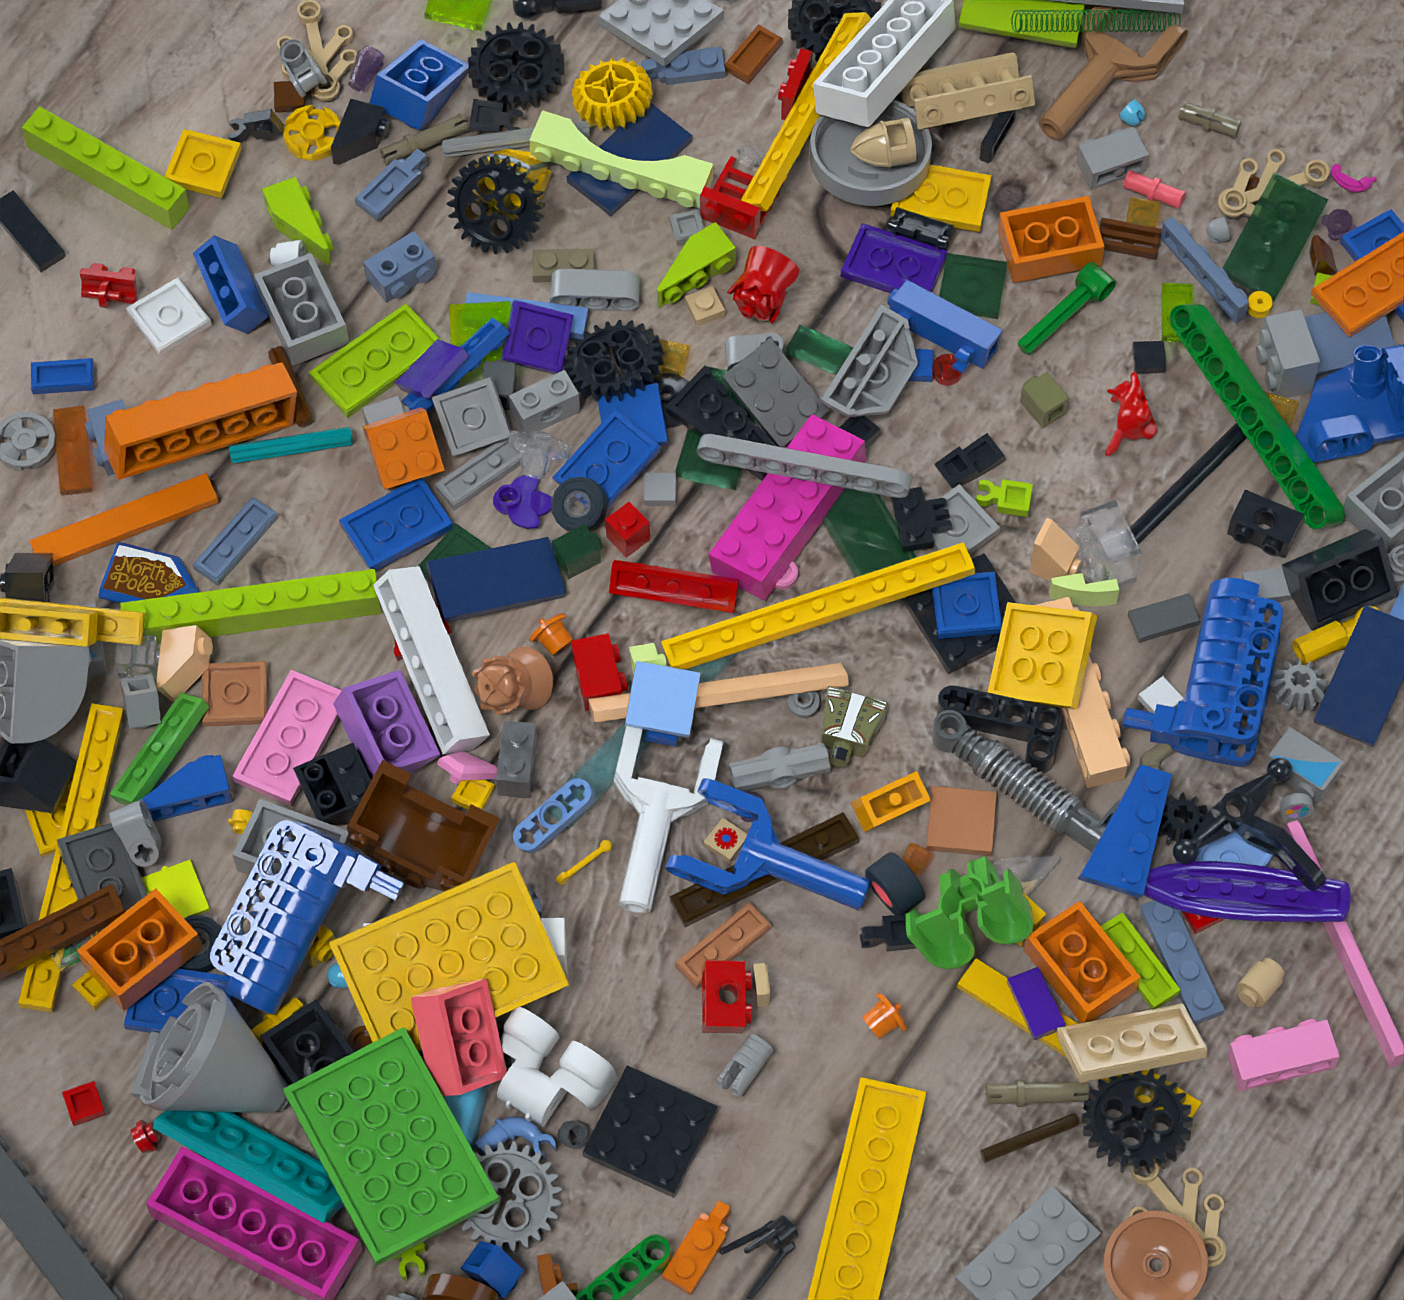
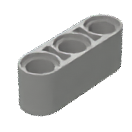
[550,269,640,311]

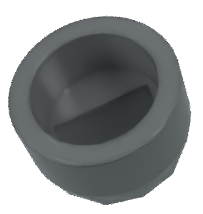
[558,1120,588,1149]

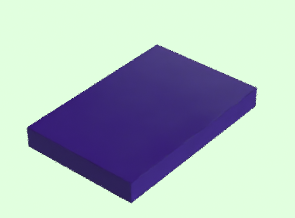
[840,223,948,294]

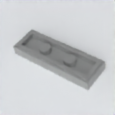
[435,436,529,511]

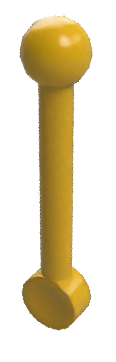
[556,840,613,885]

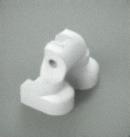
[497,1007,618,1127]

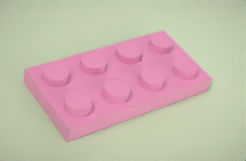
[232,670,342,806]

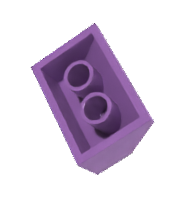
[333,670,440,780]

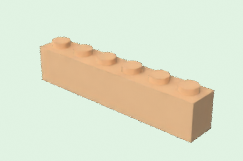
[1035,597,1130,788]

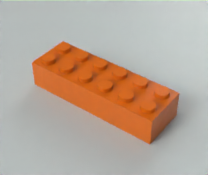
[104,362,297,480]

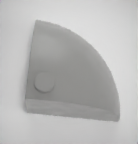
[0,639,91,743]

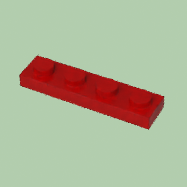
[609,560,739,613]

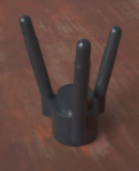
[719,1215,798,1300]

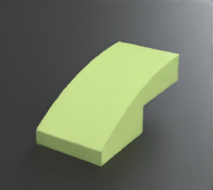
[1049,573,1119,606]

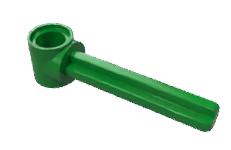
[1017,261,1117,355]

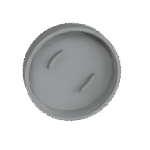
[810,100,932,206]

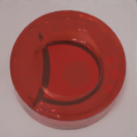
[932,354,963,386]

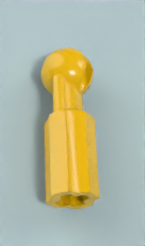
[1292,605,1381,666]

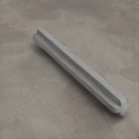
[442,120,590,157]

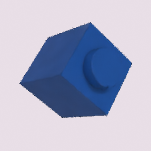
[460,1241,524,1298]

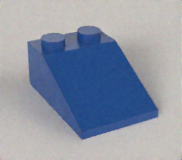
[369,39,469,131]

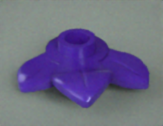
[493,475,552,529]

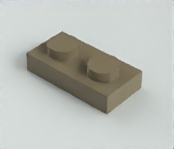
[533,249,594,282]

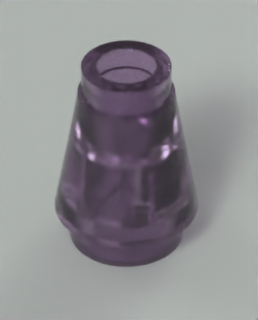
[348,46,385,92]

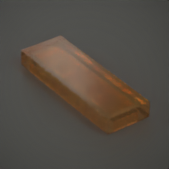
[53,405,93,496]

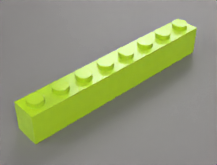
[120,569,382,648]

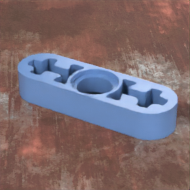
[513,778,595,853]

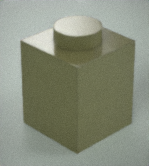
[1020,372,1070,429]

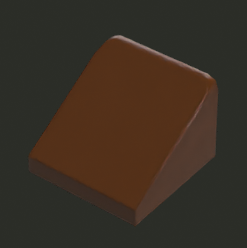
[1309,235,1337,275]

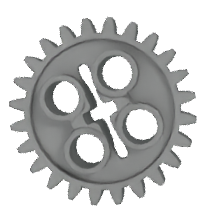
[461,1141,562,1253]

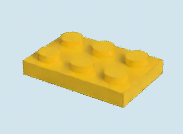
[890,164,992,232]

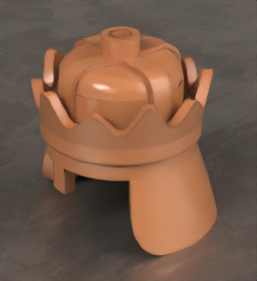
[471,646,553,715]

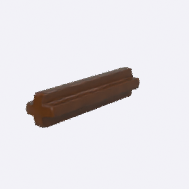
[268,346,313,427]

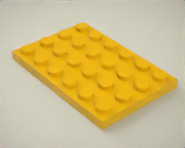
[329,861,569,1051]

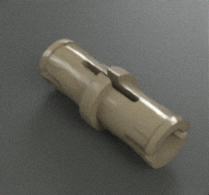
[1178,100,1241,138]

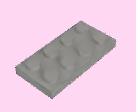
[955,1186,1101,1300]

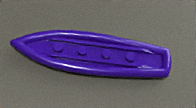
[1143,861,1351,922]

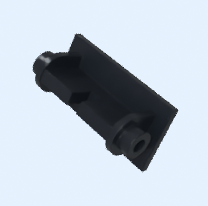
[887,207,954,250]

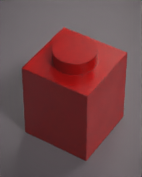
[605,501,650,558]

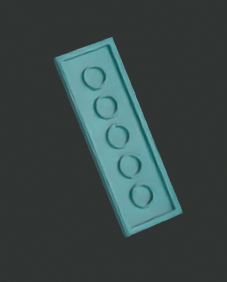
[153,1111,344,1223]

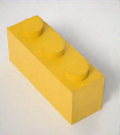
[0,602,98,647]

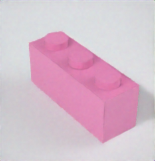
[1227,1019,1340,1091]

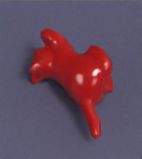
[1105,371,1158,456]

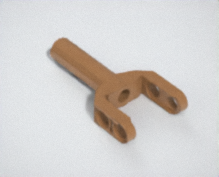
[1039,5,1188,140]

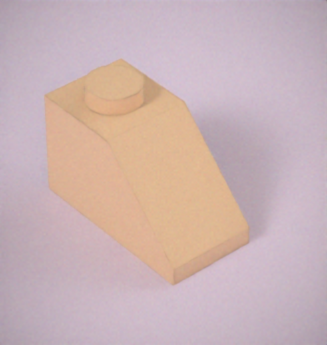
[1030,518,1082,581]
[156,625,213,701]

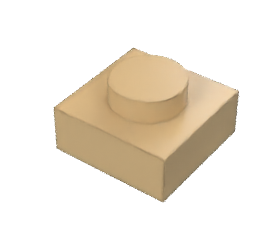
[684,286,725,327]

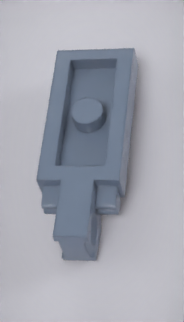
[641,47,725,85]
[355,149,428,221]

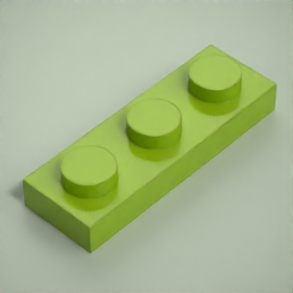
[1100,912,1181,1009]

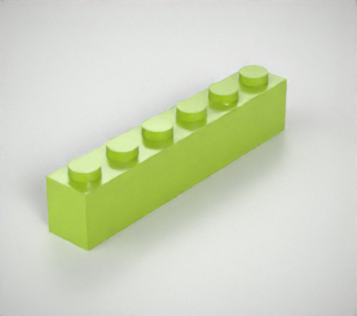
[21,106,190,230]

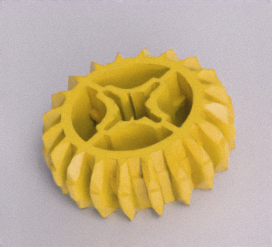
[572,57,653,131]

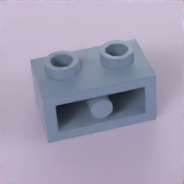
[363,231,437,303]

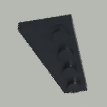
[666,364,775,481]

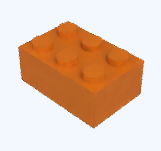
[998,196,1104,283]
[77,888,202,1011]
[1024,901,1141,1023]

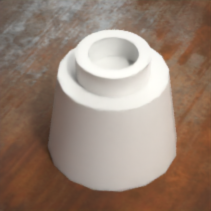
[270,240,306,266]

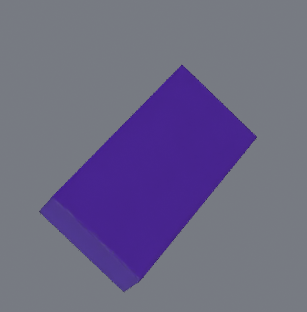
[1007,967,1066,1041]

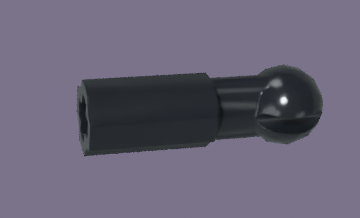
[513,0,602,19]

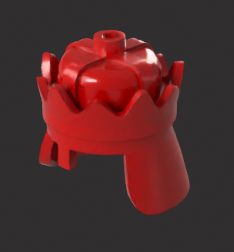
[727,246,799,324]

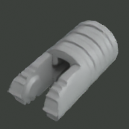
[716,1034,774,1097]

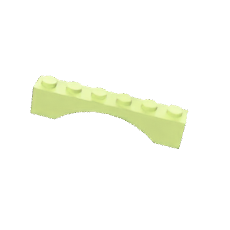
[529,110,713,209]

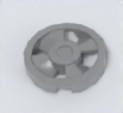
[0,412,56,471]

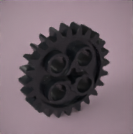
[788,0,881,62]
[468,22,565,110]
[447,154,545,254]
[563,320,664,402]
[1082,1069,1193,1175]

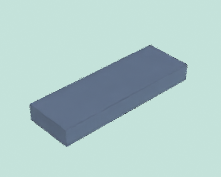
[192,497,278,586]

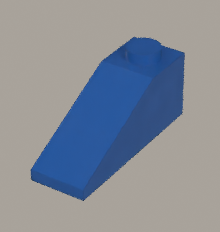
[141,755,232,822]

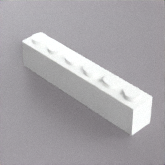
[373,566,490,755]

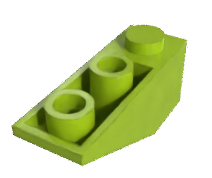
[262,176,334,265]
[657,222,736,308]

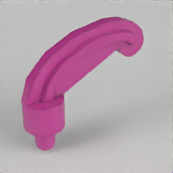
[1331,164,1377,193]

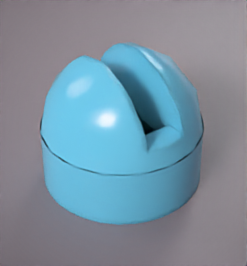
[1119,99,1145,126]
[327,963,348,988]

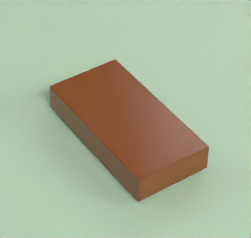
[724,24,783,85]

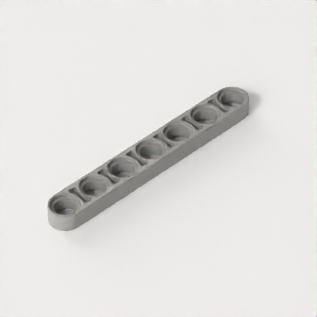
[697,434,912,498]

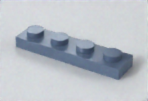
[1160,217,1249,324]
[1140,901,1224,1025]

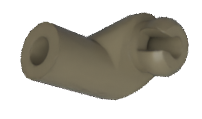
[1140,743,1173,770]

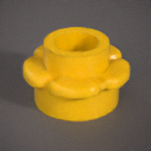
[227,809,253,835]

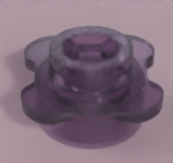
[1321,209,1357,241]

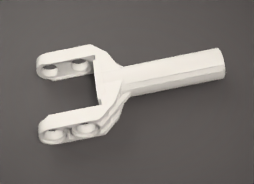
[613,726,723,914]

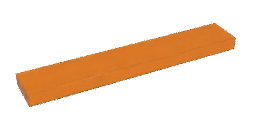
[29,473,219,566]

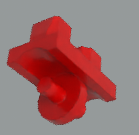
[79,263,137,308]

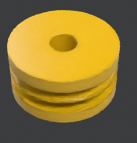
[1247,291,1273,318]

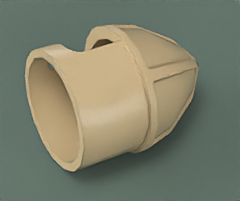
[850,117,916,169]

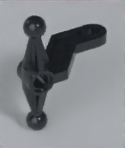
[1173,758,1326,891]

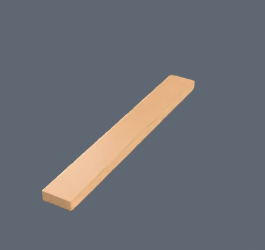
[589,663,849,723]

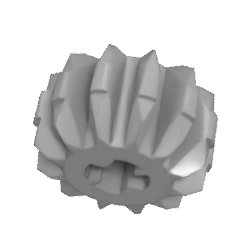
[1271,657,1327,715]

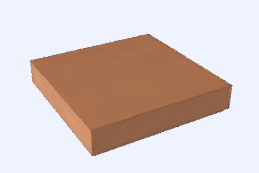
[202,661,268,727]
[926,786,997,856]

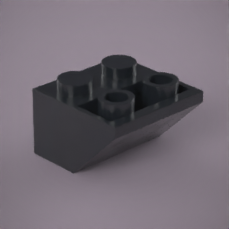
[0,739,77,813]
[293,743,371,825]

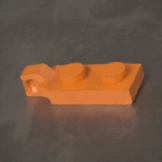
[661,1200,731,1295]

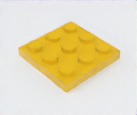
[987,602,1097,710]

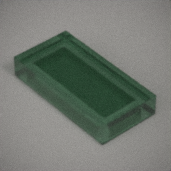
[786,324,854,375]

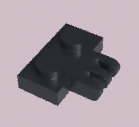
[890,487,952,552]

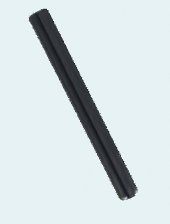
[1118,422,1247,552]

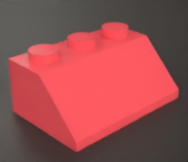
[411,978,507,1096]

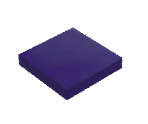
[500,300,574,375]
[395,339,469,400]

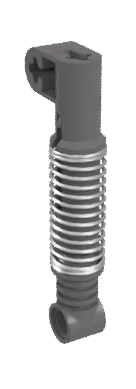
[932,710,1120,852]

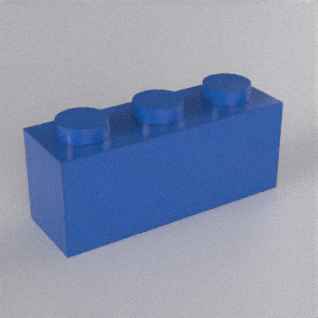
[193,235,269,334]

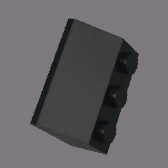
[1281,529,1398,631]

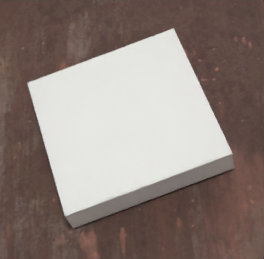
[126,277,212,356]

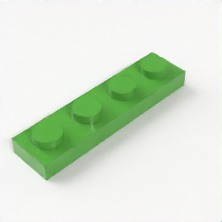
[109,692,209,805]

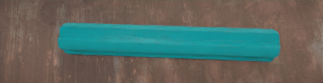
[229,427,353,463]

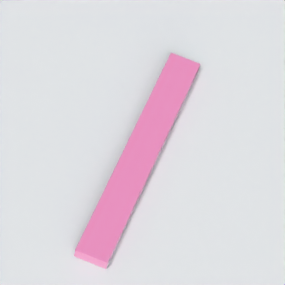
[1285,820,1404,1068]

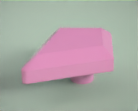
[437,751,497,784]

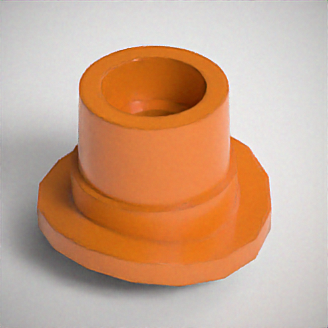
[528,613,573,656]
[862,992,908,1039]

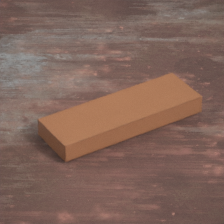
[675,902,771,990]

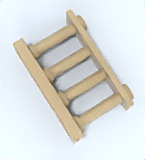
[900,52,1035,129]

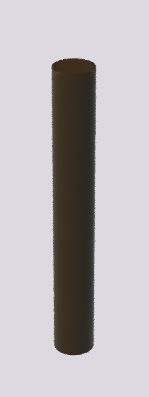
[980,1113,1078,1163]

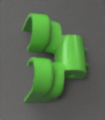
[905,856,1034,969]

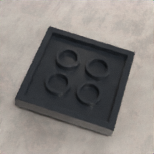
[901,553,1016,674]
[582,1065,718,1198]

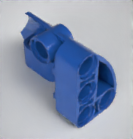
[1295,344,1404,463]

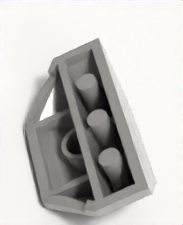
[820,304,918,417]

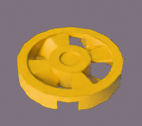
[283,105,341,161]

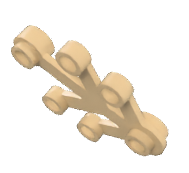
[276,0,359,101]
[1218,149,1330,231]
[1128,1163,1227,1268]

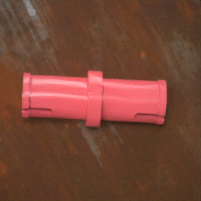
[1123,170,1186,210]

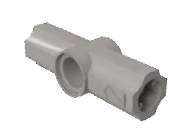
[729,743,830,791]

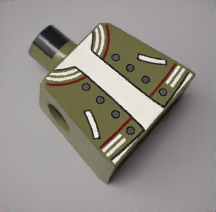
[821,686,888,768]

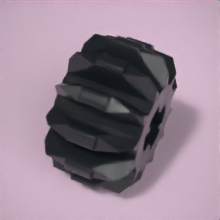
[1158,792,1208,846]

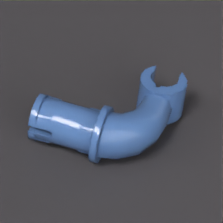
[474,1116,556,1160]

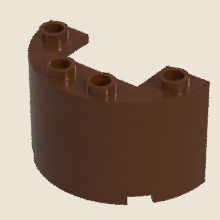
[347,760,500,891]

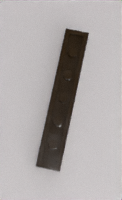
[670,812,859,927]

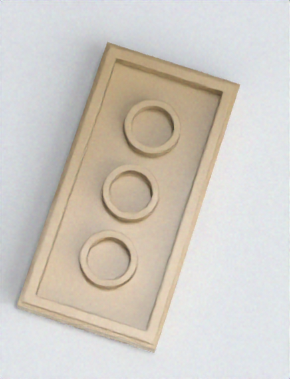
[1056,1003,1208,1083]

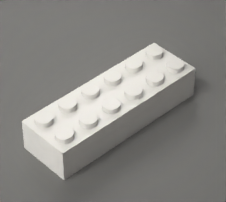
[813,0,956,127]

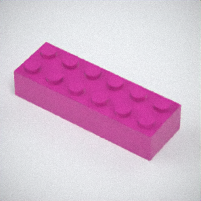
[708,414,867,601]
[146,1146,362,1300]

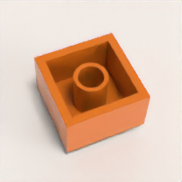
[362,407,444,489]

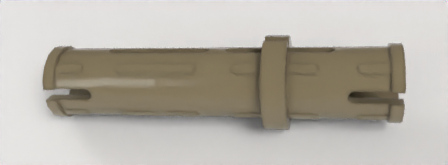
[380,113,469,166]
[985,1080,1089,1107]

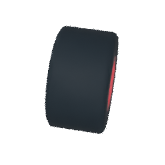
[865,852,925,915]

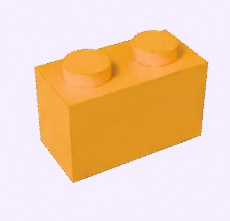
[850,771,931,832]

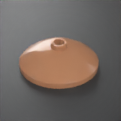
[1104,1210,1208,1300]

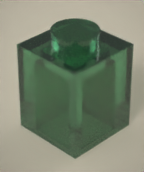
[552,524,603,580]

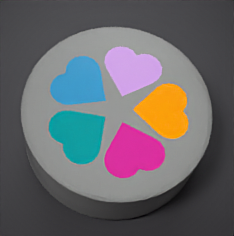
[1280,793,1314,820]

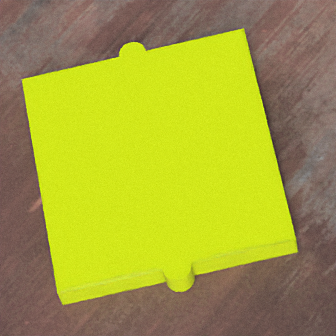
[141,859,210,918]

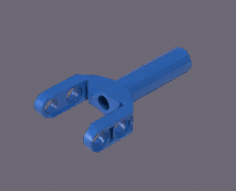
[665,778,871,910]

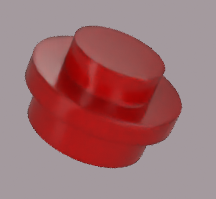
[131,1120,160,1153]

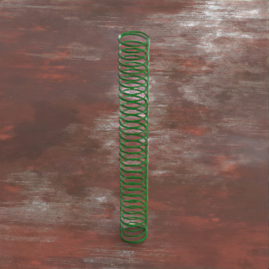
[1011,10,1181,33]

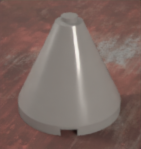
[140,982,289,1113]

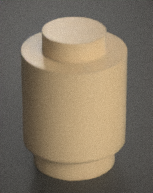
[1237,958,1285,1007]

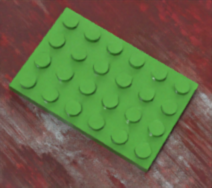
[283,1027,499,1266]

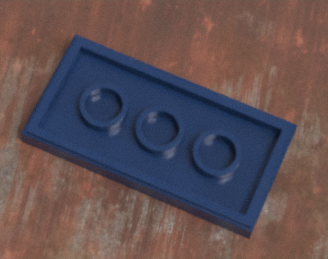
[566,103,693,216]
[426,537,566,623]
[1314,605,1404,747]

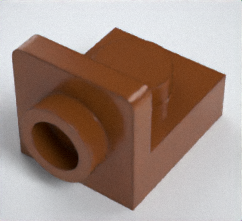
[537,1253,579,1296]

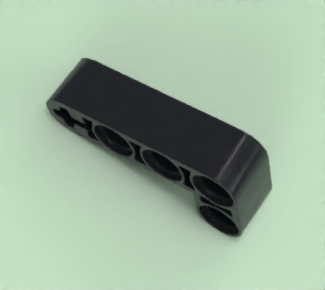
[937,685,1062,774]

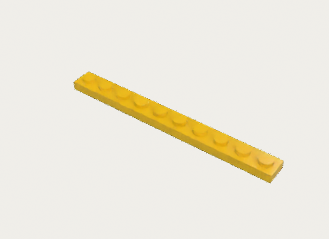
[661,542,975,670]
[18,703,124,1013]

